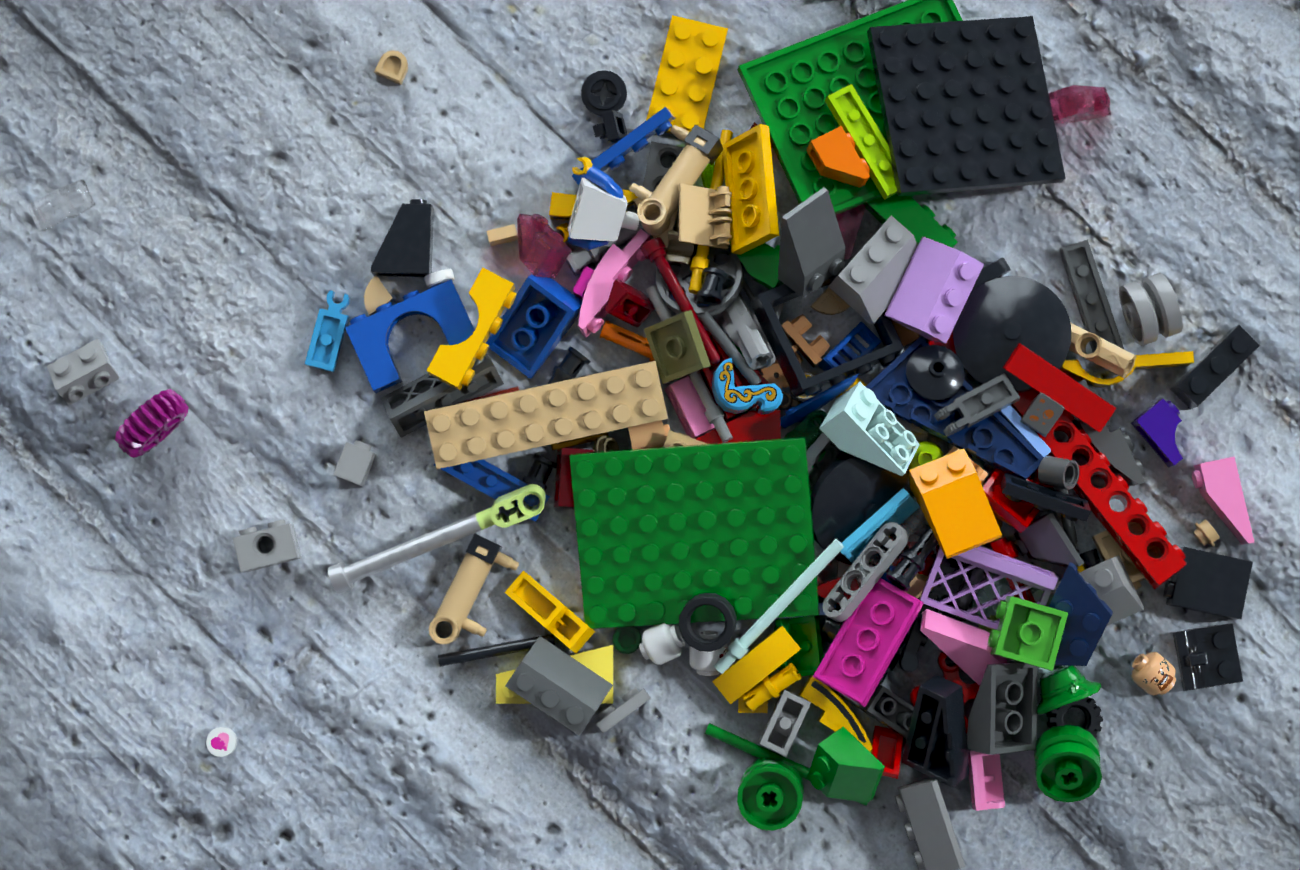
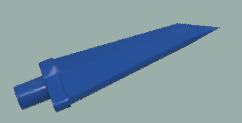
[780,373,860,429]

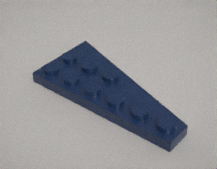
[865,336,1044,480]

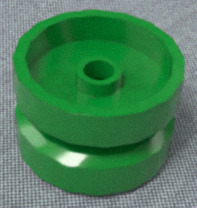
[1034,725,1102,803]
[737,757,804,831]

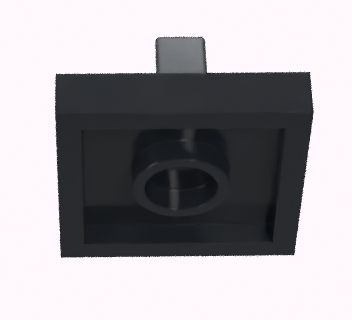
[1173,623,1243,691]

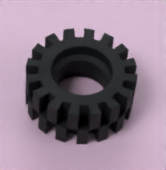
[1046,697,1103,738]

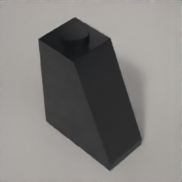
[371,199,434,277]

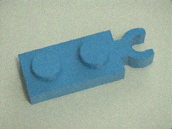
[305,290,350,372]

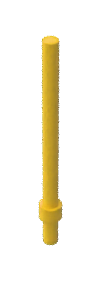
[689,130,733,294]

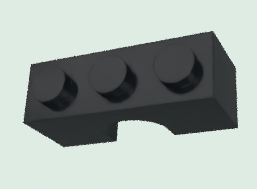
[1170,325,1260,410]

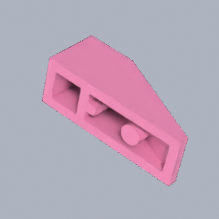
[1192,456,1254,545]
[920,609,1007,685]

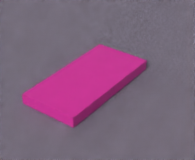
[813,578,924,707]

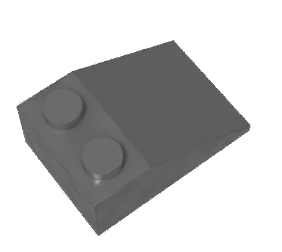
[778,187,846,297]
[967,662,1038,755]

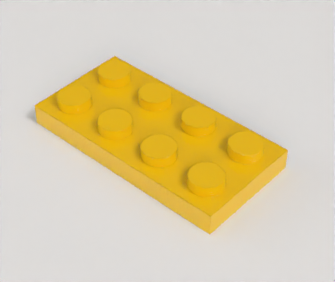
[646,15,728,134]
[722,124,779,255]

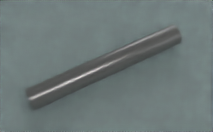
[699,311,761,385]

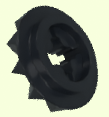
[581,70,627,117]

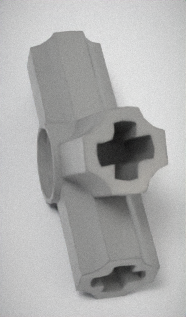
[721,289,776,370]

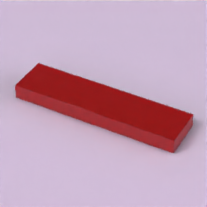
[1003,343,1117,432]

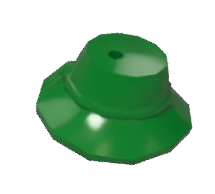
[1037,665,1101,715]

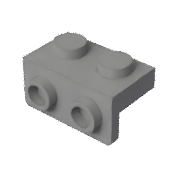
[47,339,119,405]

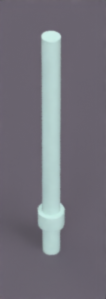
[714,539,844,674]

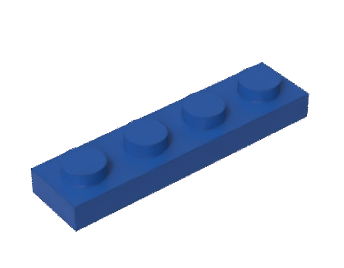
[572,107,675,186]
[434,459,550,522]

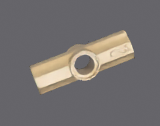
[1069,322,1137,378]

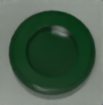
[612,626,642,654]

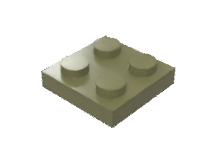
[644,310,711,384]

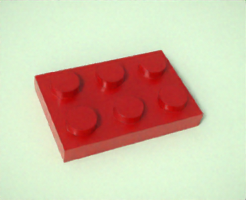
[982,468,1053,533]

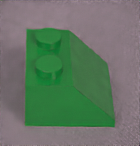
[807,727,885,803]

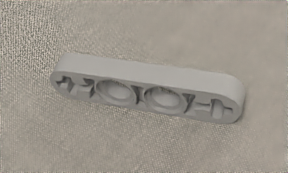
[823,522,909,622]

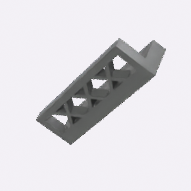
[380,352,504,438]

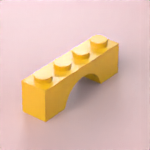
[426,267,517,390]

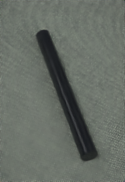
[438,634,555,667]

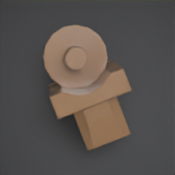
[781,314,830,368]

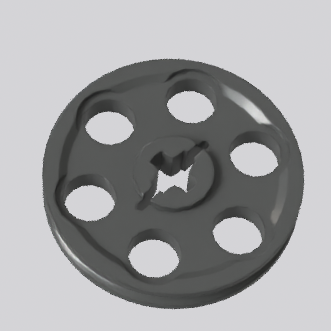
[656,244,744,318]

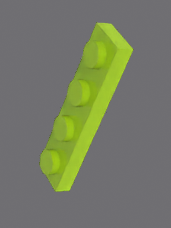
[824,84,897,200]

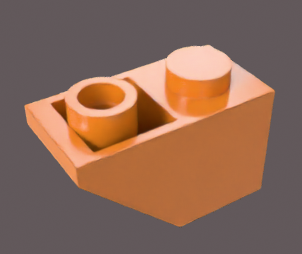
[806,126,870,188]

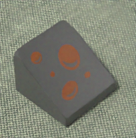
[1020,393,1065,437]

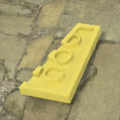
[496,645,613,704]

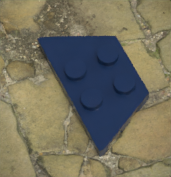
[1048,562,1113,666]

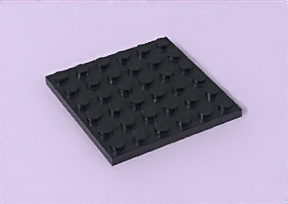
[867,16,1066,197]

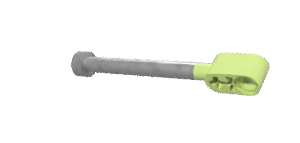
[328,484,546,594]

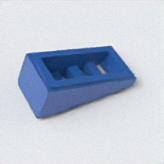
[818,321,882,371]

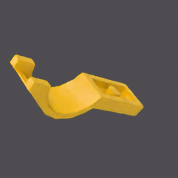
[1060,351,1194,388]

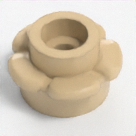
[1193,519,1220,547]

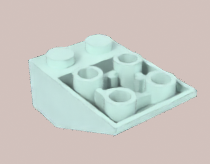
[819,382,920,476]

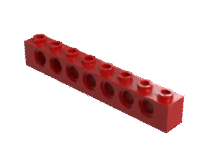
[1011,389,1187,590]

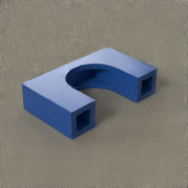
[345,279,475,394]

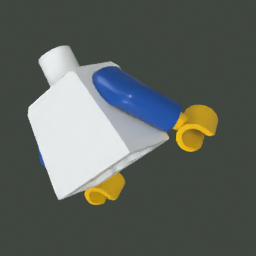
[555,157,640,250]

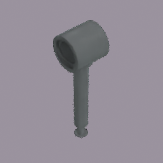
[1038,456,1080,553]

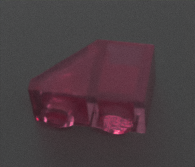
[1049,85,1111,123]
[517,214,571,278]

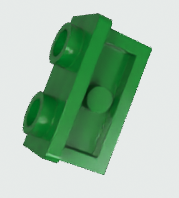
[774,615,824,676]

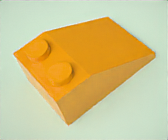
[909,448,1002,559]

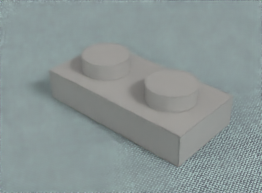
[596,687,651,733]

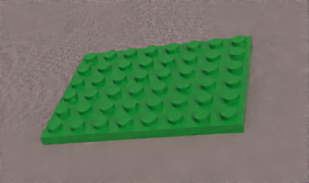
[737,0,963,215]
[570,437,820,629]

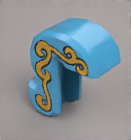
[712,358,783,415]

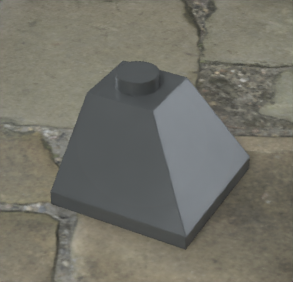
[1014,513,1084,567]

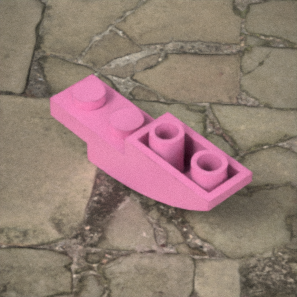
[579,229,651,338]

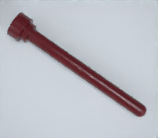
[640,237,720,365]

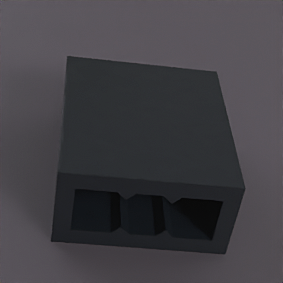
[1163,547,1253,620]

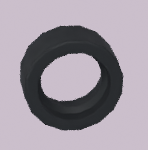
[679,593,737,652]

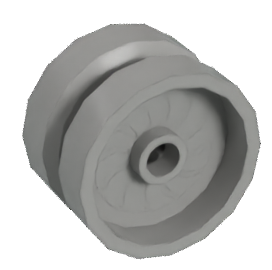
[1119,272,1183,346]

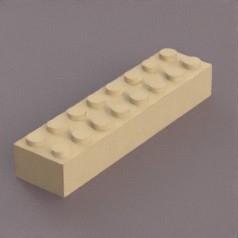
[424,361,668,469]

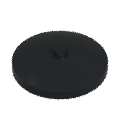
[953,276,1071,393]
[810,454,920,565]

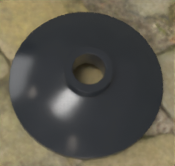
[906,345,965,401]

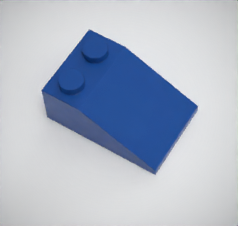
[486,270,582,379]

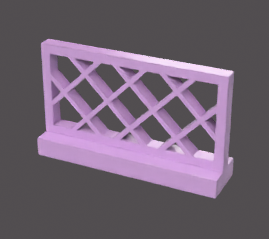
[919,546,1058,630]

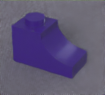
[1131,399,1183,468]

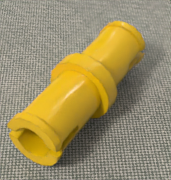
[742,663,802,711]

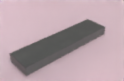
[1059,239,1124,353]

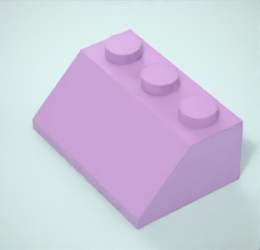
[884,237,984,343]

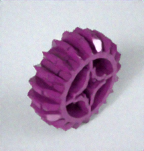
[115,389,189,458]

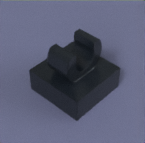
[593,110,627,143]

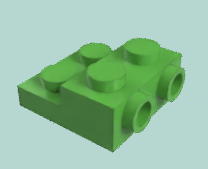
[988,596,1068,671]

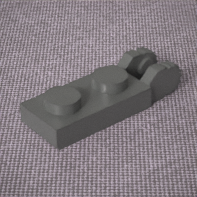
[934,373,1020,436]

